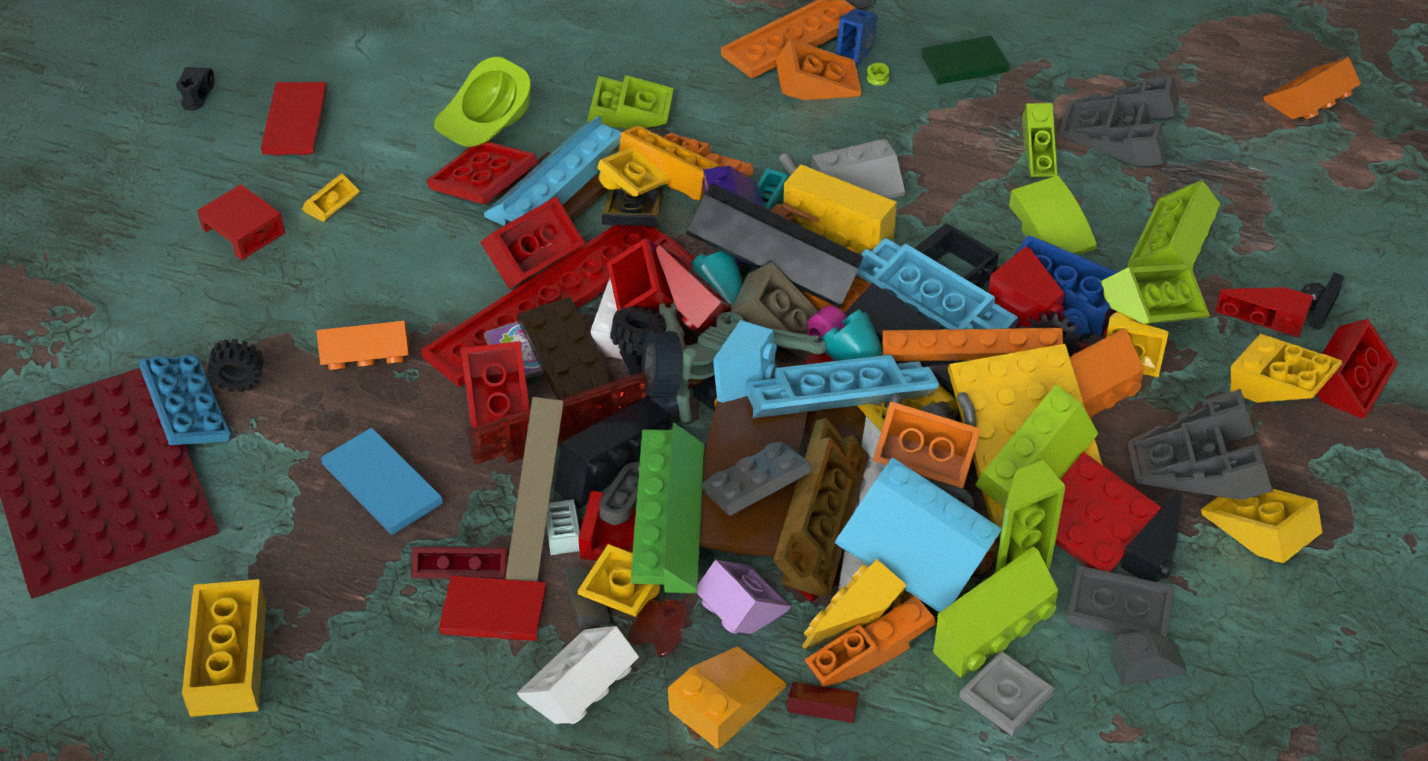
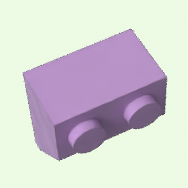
[697,560,791,634]

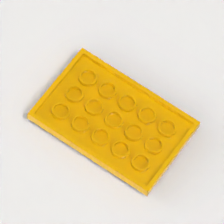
[948,344,1103,539]

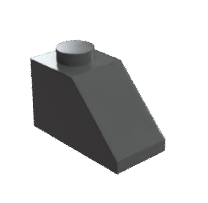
[1111,629,1186,685]

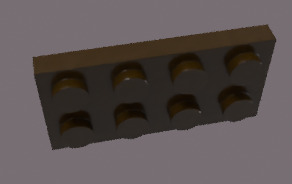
[517,297,619,413]

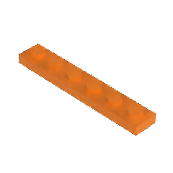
[883,328,1063,361]

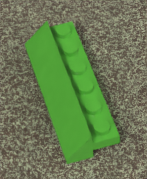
[631,422,704,593]

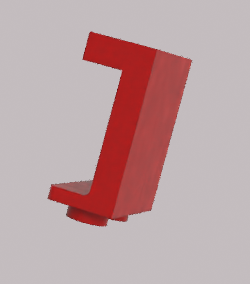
[197,184,285,260]
[578,491,636,561]

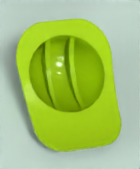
[434,57,531,147]

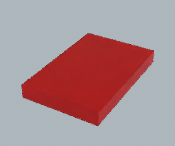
[439,576,547,641]

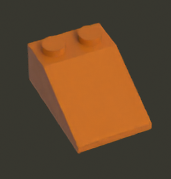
[776,39,862,100]

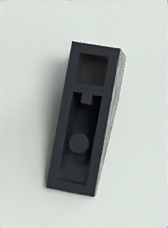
[1121,492,1182,582]

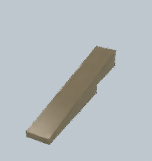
[505,397,563,582]

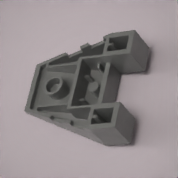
[1059,76,1179,166]
[1127,389,1273,500]

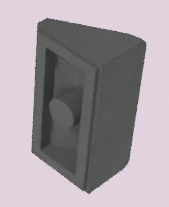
[563,566,611,630]

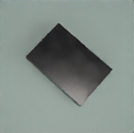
[602,188,663,226]

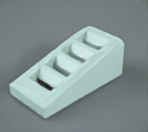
[546,499,580,555]

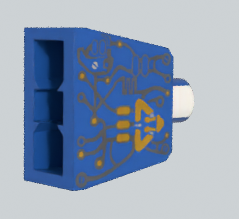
[836,9,878,67]

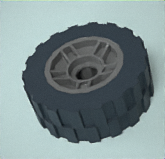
[641,331,683,397]

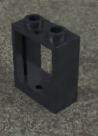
[914,223,999,288]

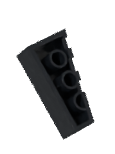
[555,397,672,509]

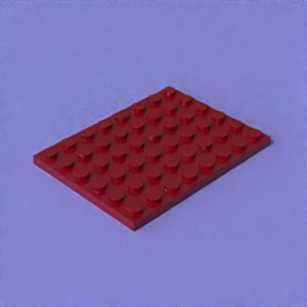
[0,368,219,599]

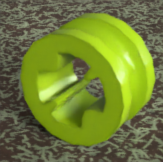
[867,63,889,86]

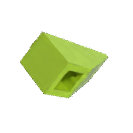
[1022,103,1057,178]

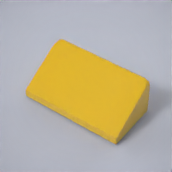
[301,173,361,222]

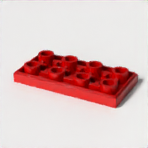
[261,82,327,156]

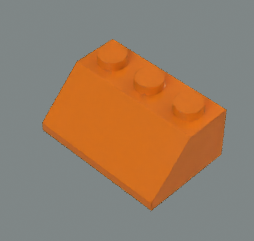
[1263,56,1361,120]
[316,321,410,370]
[1069,328,1144,419]
[873,402,981,489]

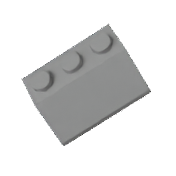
[812,139,905,199]

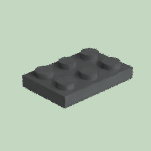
[701,441,811,516]
[1066,565,1174,638]

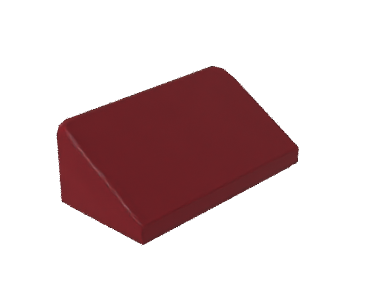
[787,682,859,723]

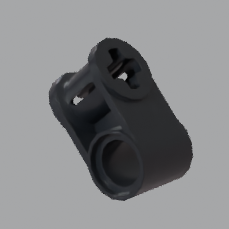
[176,67,215,110]

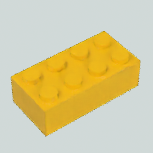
[784,164,897,254]
[182,579,267,717]

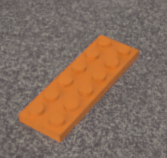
[721,0,857,79]

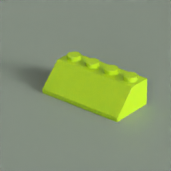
[1127,180,1221,269]
[1101,264,1210,324]
[975,384,1099,508]
[995,459,1066,573]
[933,546,1058,678]

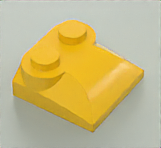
[597,146,671,197]
[1106,312,1169,377]
[578,544,660,617]

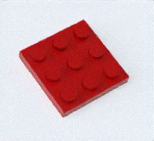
[426,142,538,204]
[1055,452,1161,572]

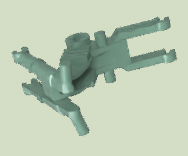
[659,303,826,422]

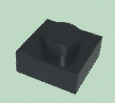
[694,375,717,411]

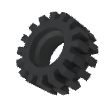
[610,306,666,355]
[207,339,264,392]

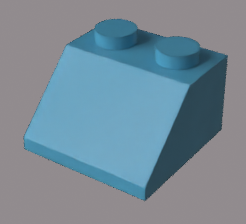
[713,320,778,403]

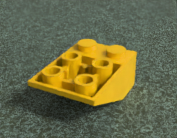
[1231,333,1342,403]
[802,559,907,650]

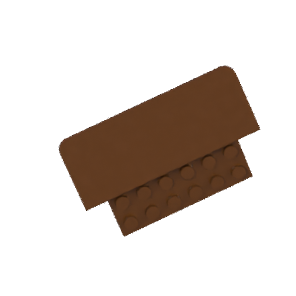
[699,363,866,557]

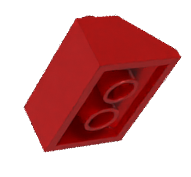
[1316,318,1398,418]

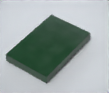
[921,36,1009,84]

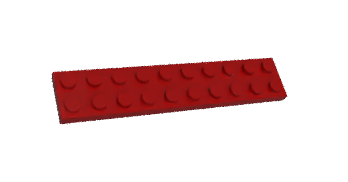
[421,225,663,387]

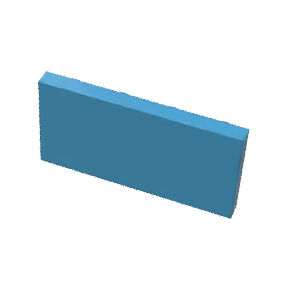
[139,355,230,445]
[321,427,443,535]

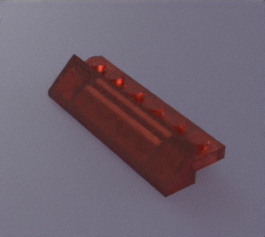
[464,372,646,465]

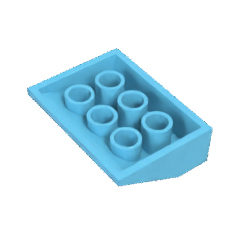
[835,457,1002,612]

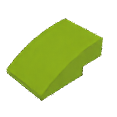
[587,75,674,129]
[1009,175,1097,255]

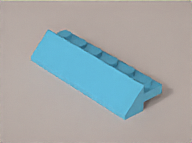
[484,115,621,226]
[856,238,1018,330]
[746,355,939,418]

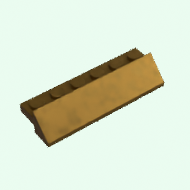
[773,418,869,598]

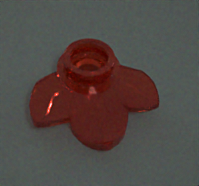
[628,600,688,658]

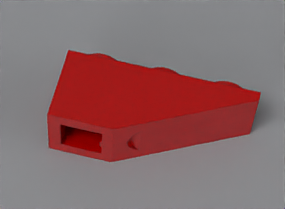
[1215,287,1314,338]

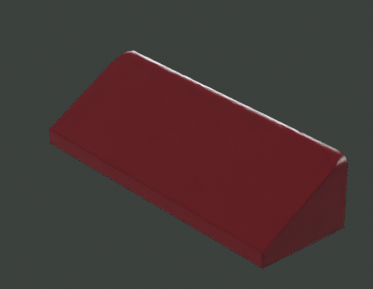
[411,547,510,579]

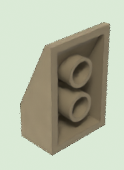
[730,262,818,360]

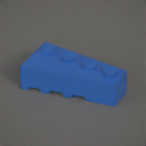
[1015,235,1118,337]

